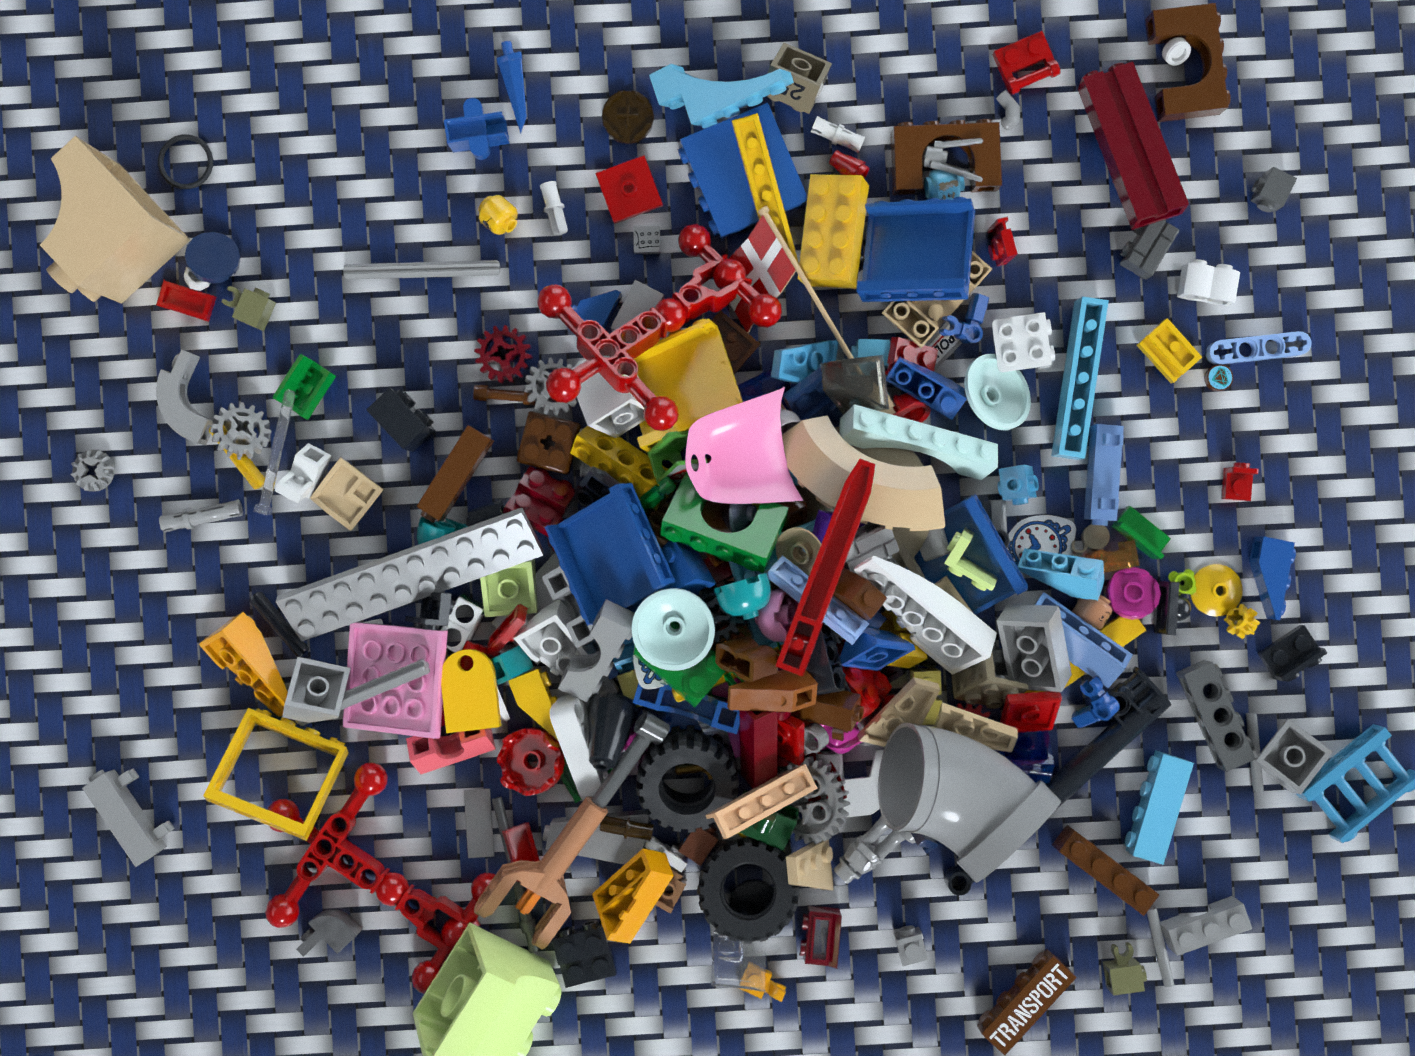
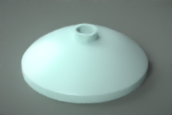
[964,354,1031,430]
[632,588,715,671]

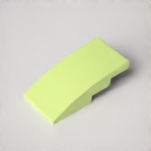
[480,506,538,617]

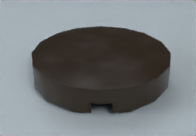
[602,90,654,144]

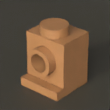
[655,868,687,914]

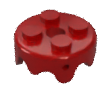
[497,727,565,796]

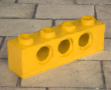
[570,425,677,511]

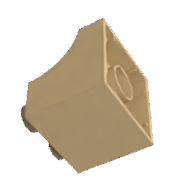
[40,136,190,304]

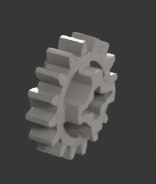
[524,358,577,416]
[210,402,271,460]

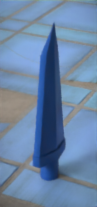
[496,41,527,134]

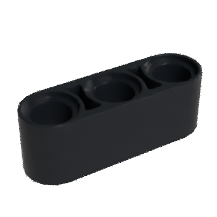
[806,622,845,695]

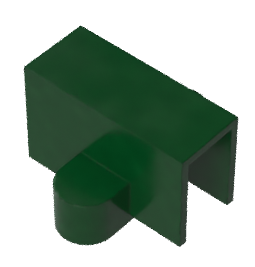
[739,790,799,851]

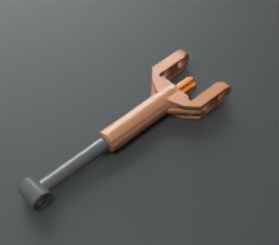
[474,711,670,949]

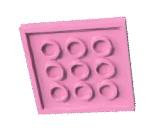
[343,622,448,739]

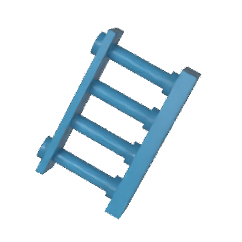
[1296,724,1415,843]

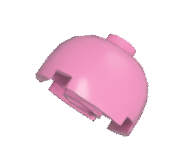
[754,588,799,642]

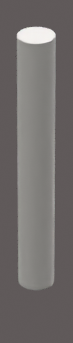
[1246,712,1264,792]
[1147,907,1175,987]

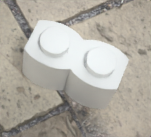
[1177,259,1240,306]

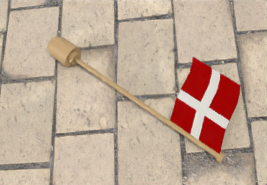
[729,206,896,415]

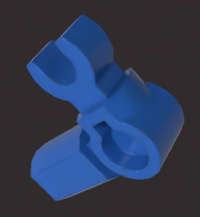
[939,293,989,344]
[1071,676,1120,728]

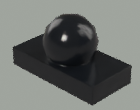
[1154,581,1191,635]

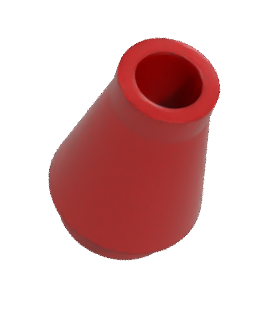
[829,150,869,179]

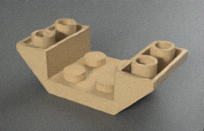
[882,251,992,348]

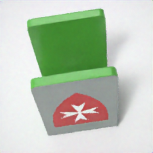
[647,430,708,485]

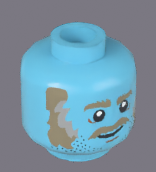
[924,167,965,200]

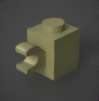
[221,286,276,331]
[1103,942,1147,996]

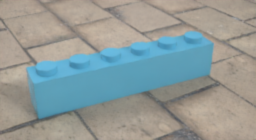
[1051,296,1109,460]

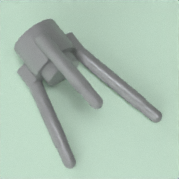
[924,138,983,182]

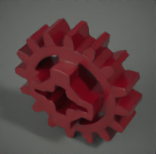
[474,325,532,383]

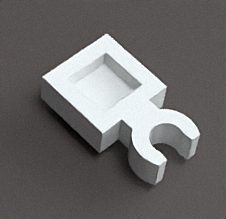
[644,836,688,873]

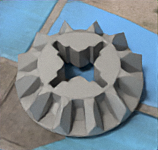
[70,450,115,491]

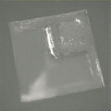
[711,930,766,992]

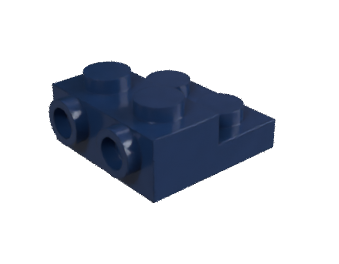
[782,364,850,423]

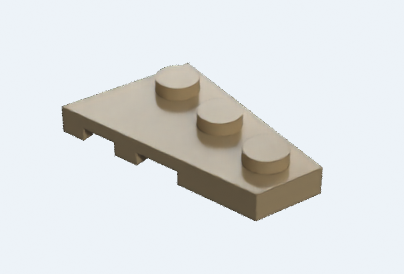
[857,677,941,747]
[934,702,1018,752]

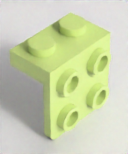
[944,528,997,591]

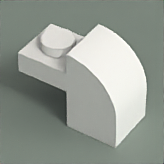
[275,443,332,503]

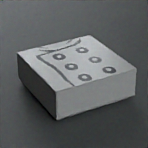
[633,226,660,254]

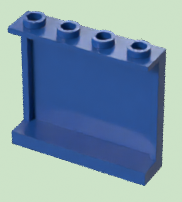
[677,103,808,242]
[857,197,975,302]
[545,483,676,626]
[905,493,1028,615]

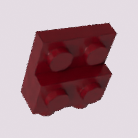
[502,466,575,537]

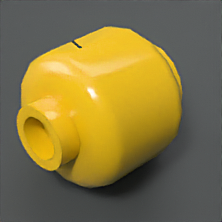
[478,195,518,235]

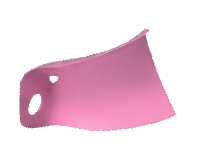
[685,387,803,504]

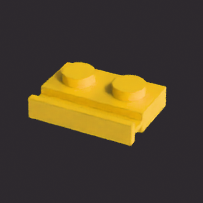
[1136,318,1202,383]

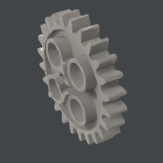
[777,756,850,844]

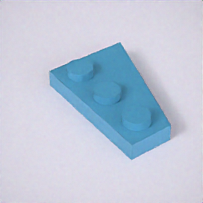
[771,340,838,384]

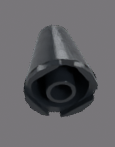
[588,693,641,771]

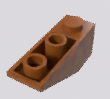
[727,669,818,712]

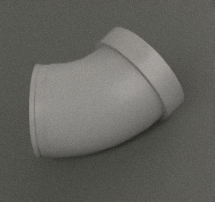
[878,723,1061,883]

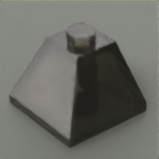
[820,355,889,415]

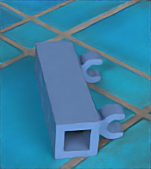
[1084,424,1124,526]

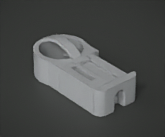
[804,723,829,755]

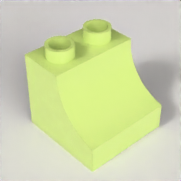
[413,923,561,1056]

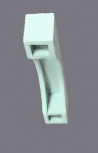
[839,404,998,480]

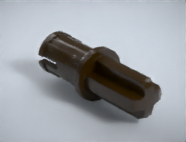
[599,816,654,842]

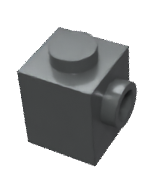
[1250,167,1297,212]

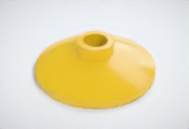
[1190,564,1243,616]

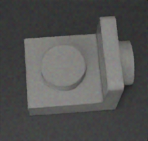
[894,925,928,966]

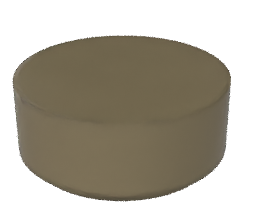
[1081,524,1110,550]

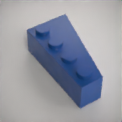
[628,540,716,613]

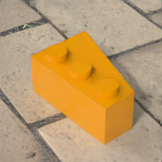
[592,848,674,944]

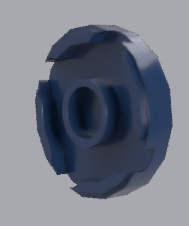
[185,232,240,283]

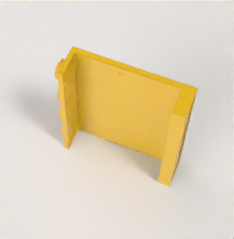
[634,319,743,452]

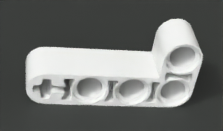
[550,694,608,800]

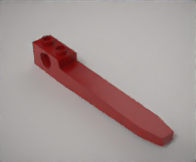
[776,459,876,676]

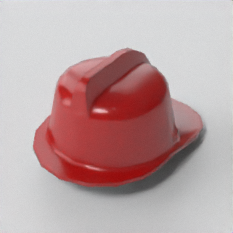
[892,393,931,423]

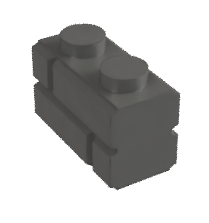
[1119,220,1179,280]

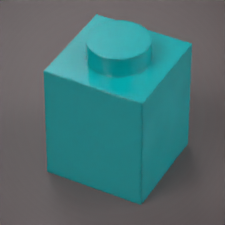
[490,645,534,685]

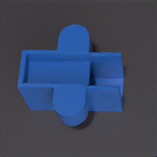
[444,98,510,160]

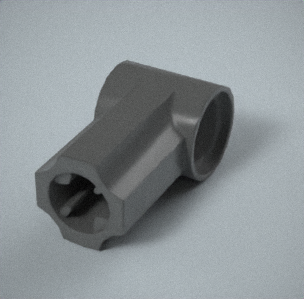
[982,500,1010,548]

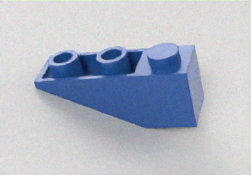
[885,357,967,420]
[1249,536,1296,620]

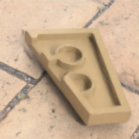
[786,839,834,890]

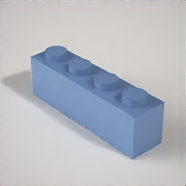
[1034,592,1133,688]

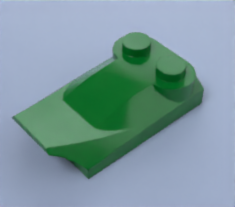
[633,621,726,708]

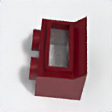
[799,906,842,969]

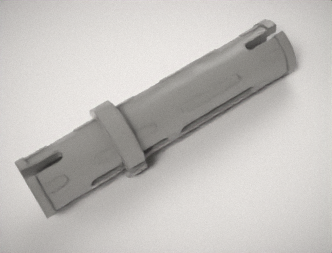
[159,499,243,533]

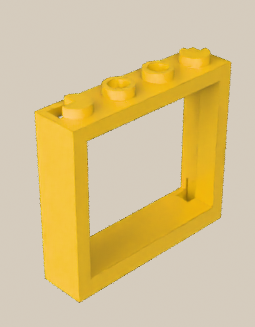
[203,708,349,841]

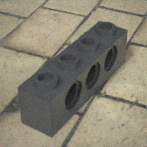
[1176,660,1256,772]

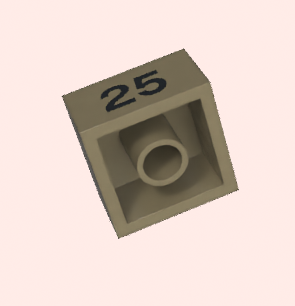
[767,43,832,114]

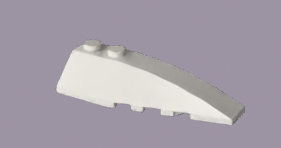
[854,556,997,675]

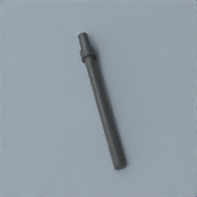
[492,796,540,953]

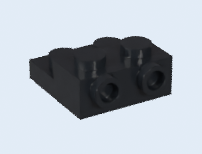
[552,920,617,988]

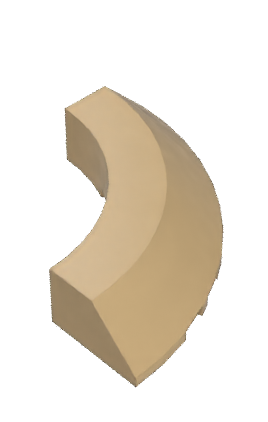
[782,415,945,531]

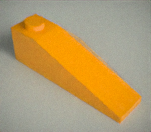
[199,612,288,717]

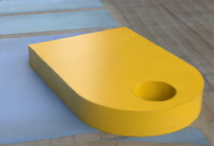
[441,649,501,733]

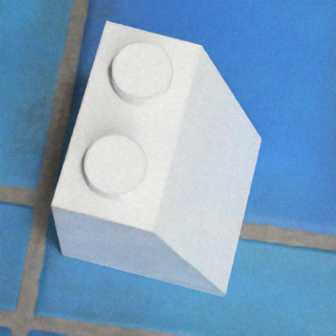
[572,356,645,438]

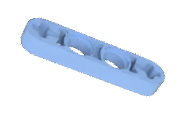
[1205,331,1311,365]

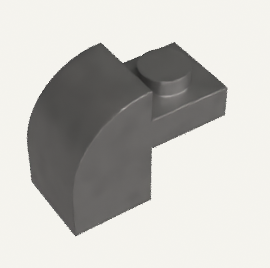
[296,909,362,957]

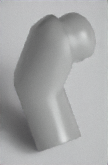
[996,90,1020,130]

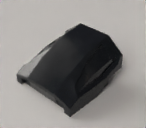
[573,466,621,507]

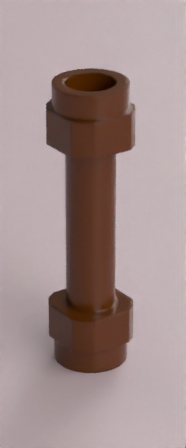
[473,385,538,406]

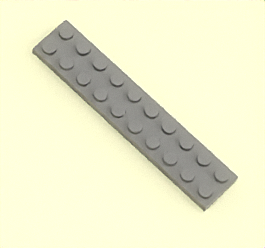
[276,508,544,641]

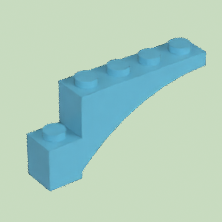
[649,64,794,128]

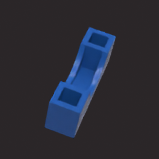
[633,683,740,734]

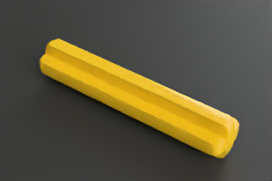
[209,425,267,489]

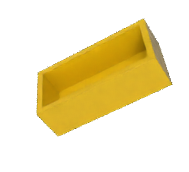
[797,174,869,289]

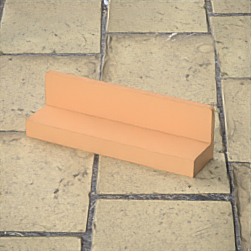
[705,764,818,839]

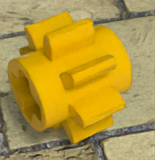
[1224,604,1260,639]

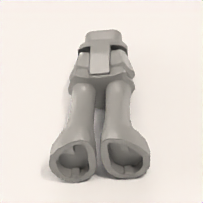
[834,815,916,884]

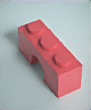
[406,728,496,774]

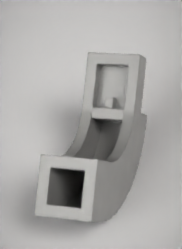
[156,350,214,445]

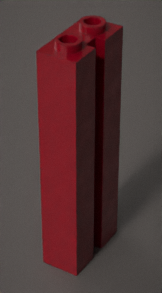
[1077,61,1189,230]

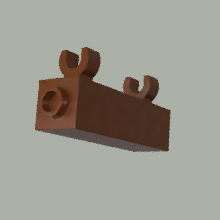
[416,425,494,523]
[791,690,864,741]

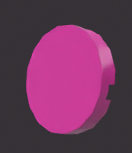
[1106,567,1161,620]

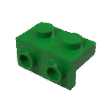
[273,354,336,420]

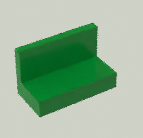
[1111,506,1171,559]

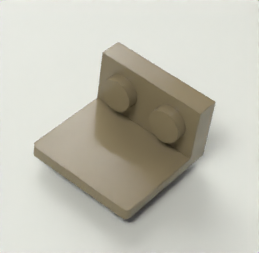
[951,652,1029,709]

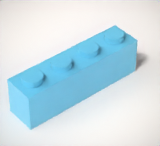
[1125,750,1194,865]

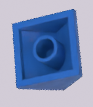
[840,627,915,671]

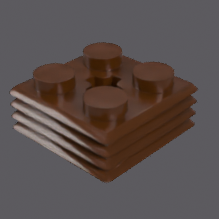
[517,411,581,475]

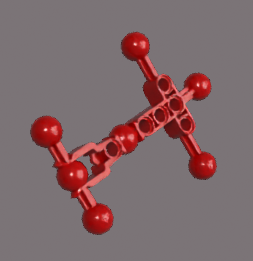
[537,224,782,431]
[265,763,496,994]

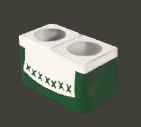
[441,594,485,652]

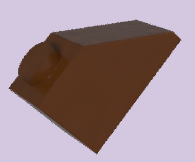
[833,568,888,620]

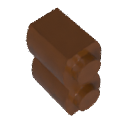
[715,636,778,682]

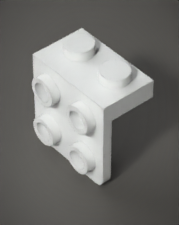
[992,312,1055,372]

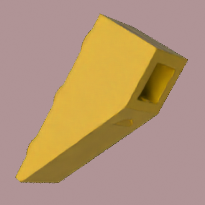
[508,667,558,740]

